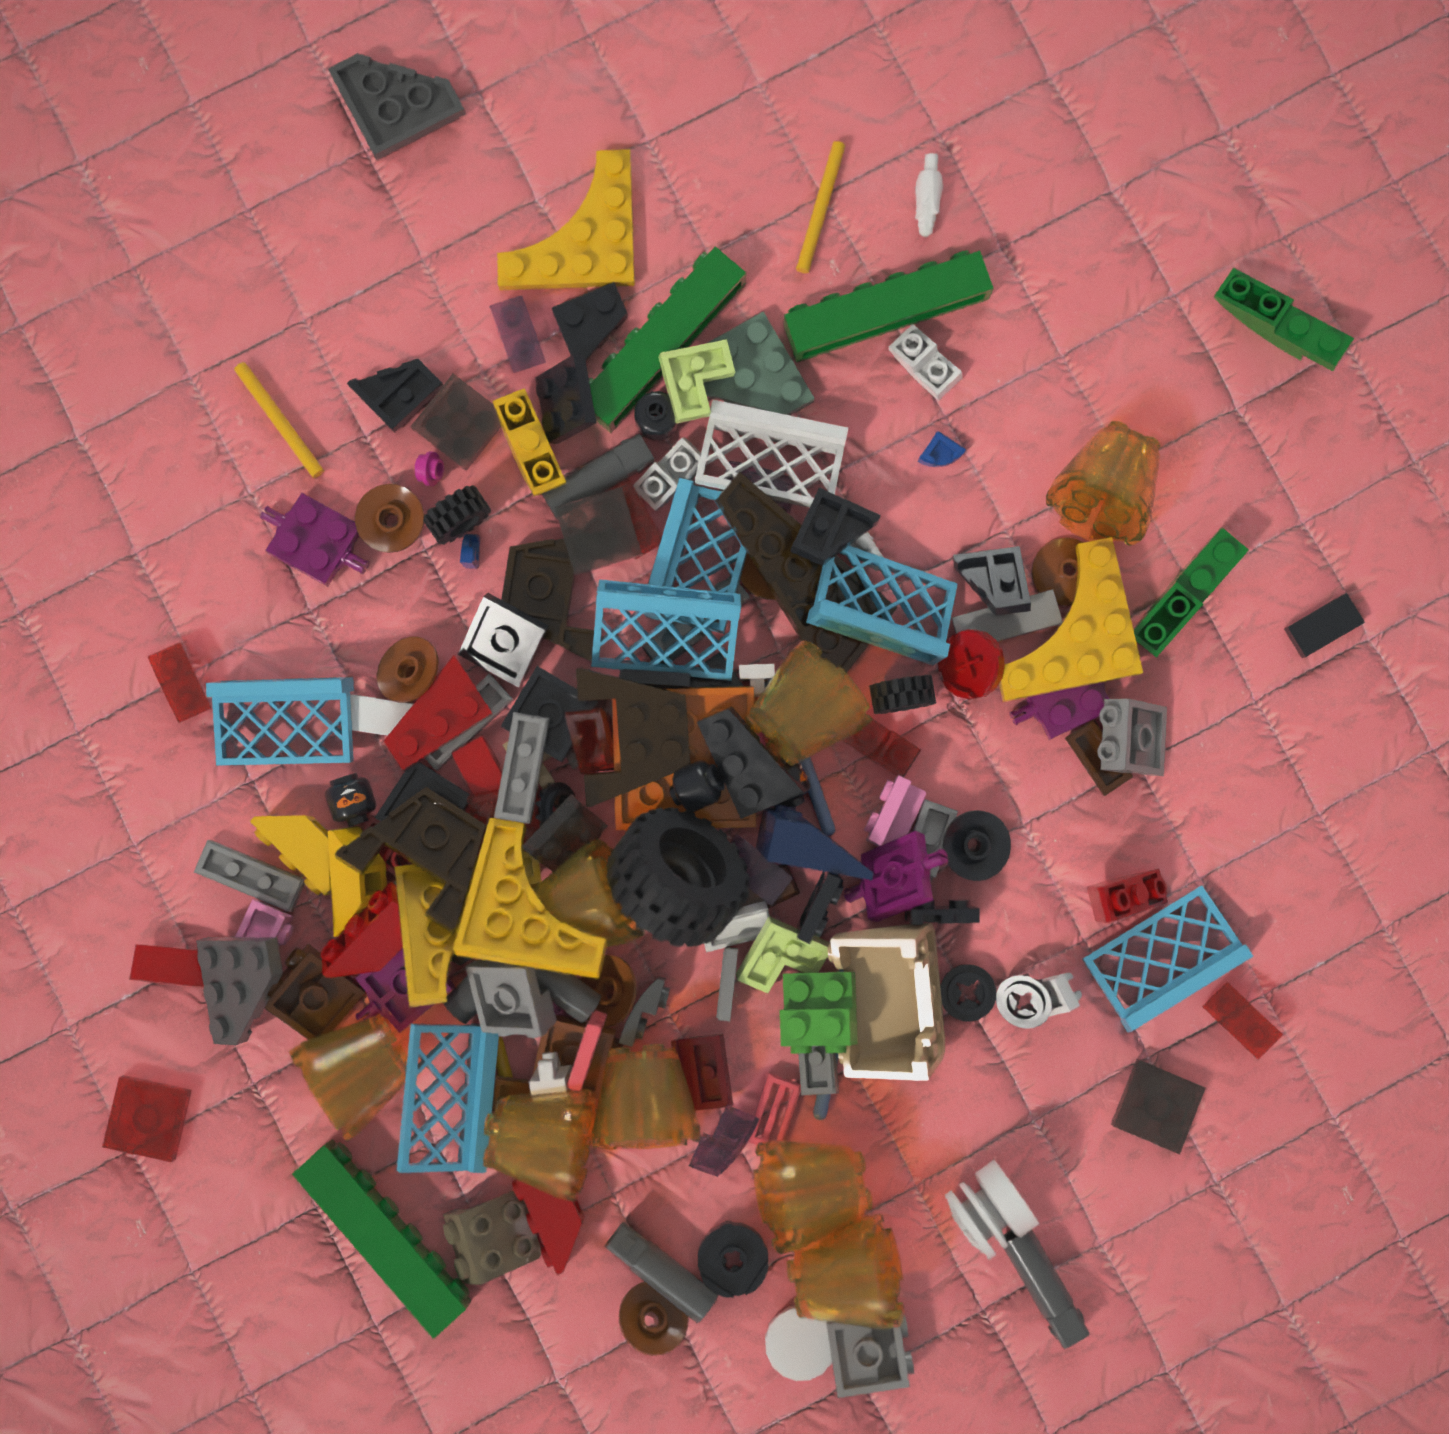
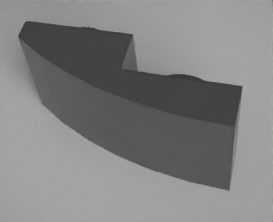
[619,977,670,1047]

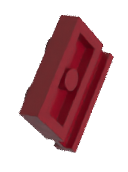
[671,1034,733,1112]

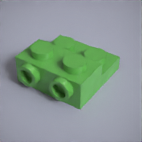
[780,972,858,1054]

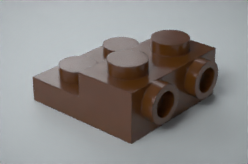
[265,944,365,1047]

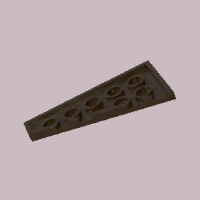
[715,472,897,689]

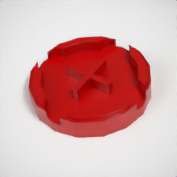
[937,629,1005,699]

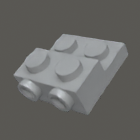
[1098,699,1167,776]
[466,961,557,1038]
[826,1306,914,1398]

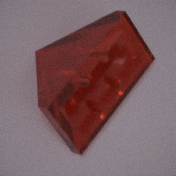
[565,708,614,774]

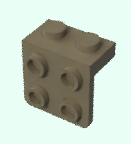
[443,1190,541,1285]

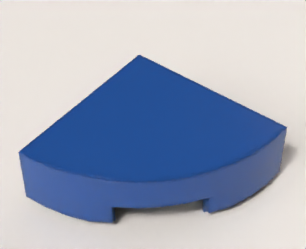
[918,431,966,467]
[460,534,480,569]

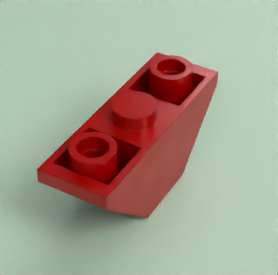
[1087,869,1168,923]
[321,882,403,978]
[512,1166,585,1275]

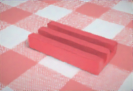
[567,1010,607,1092]
[746,1072,801,1153]

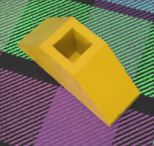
[492,388,566,497]
[250,815,331,895]
[327,826,387,937]

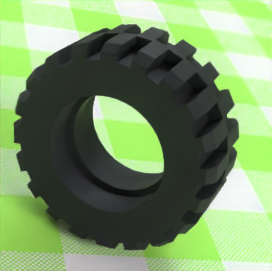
[607,807,750,947]

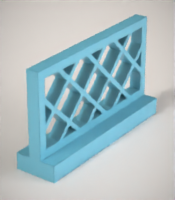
[644,478,747,634]
[806,545,958,665]
[591,579,741,681]
[206,677,354,766]
[1082,885,1253,1033]
[397,1023,499,1173]

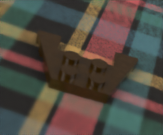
[501,529,618,662]
[576,668,690,807]
[334,787,486,934]

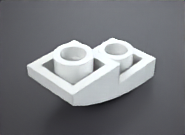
[888,324,963,401]
[632,437,701,511]
[340,694,414,736]

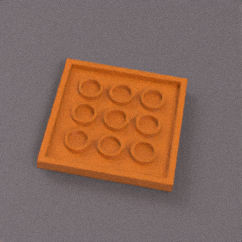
[612,686,756,830]

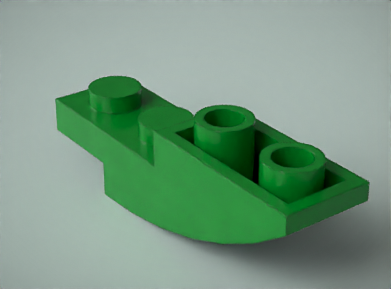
[1214,268,1354,371]
[1133,527,1249,658]

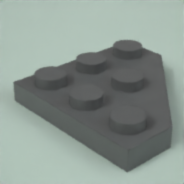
[328,53,466,161]
[196,937,283,1045]

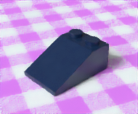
[755,803,874,880]

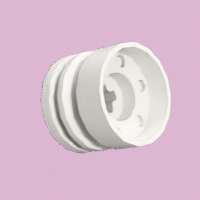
[944,1160,1039,1260]

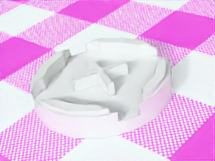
[765,1305,832,1381]

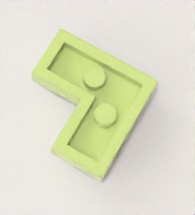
[658,339,736,423]
[736,916,829,993]

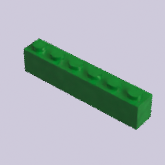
[589,246,746,433]
[783,251,994,363]
[292,1139,472,1339]

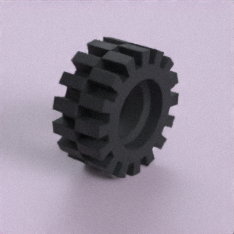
[423,485,491,545]
[869,675,936,714]

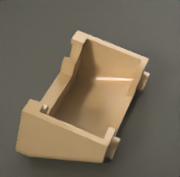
[828,923,945,1080]

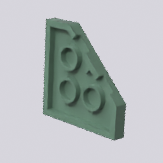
[703,312,815,415]

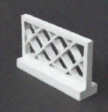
[695,400,848,508]

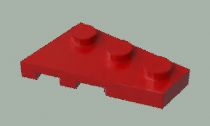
[384,655,493,771]

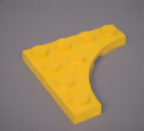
[497,149,635,290]
[999,537,1143,702]
[453,818,607,978]
[395,850,542,1007]

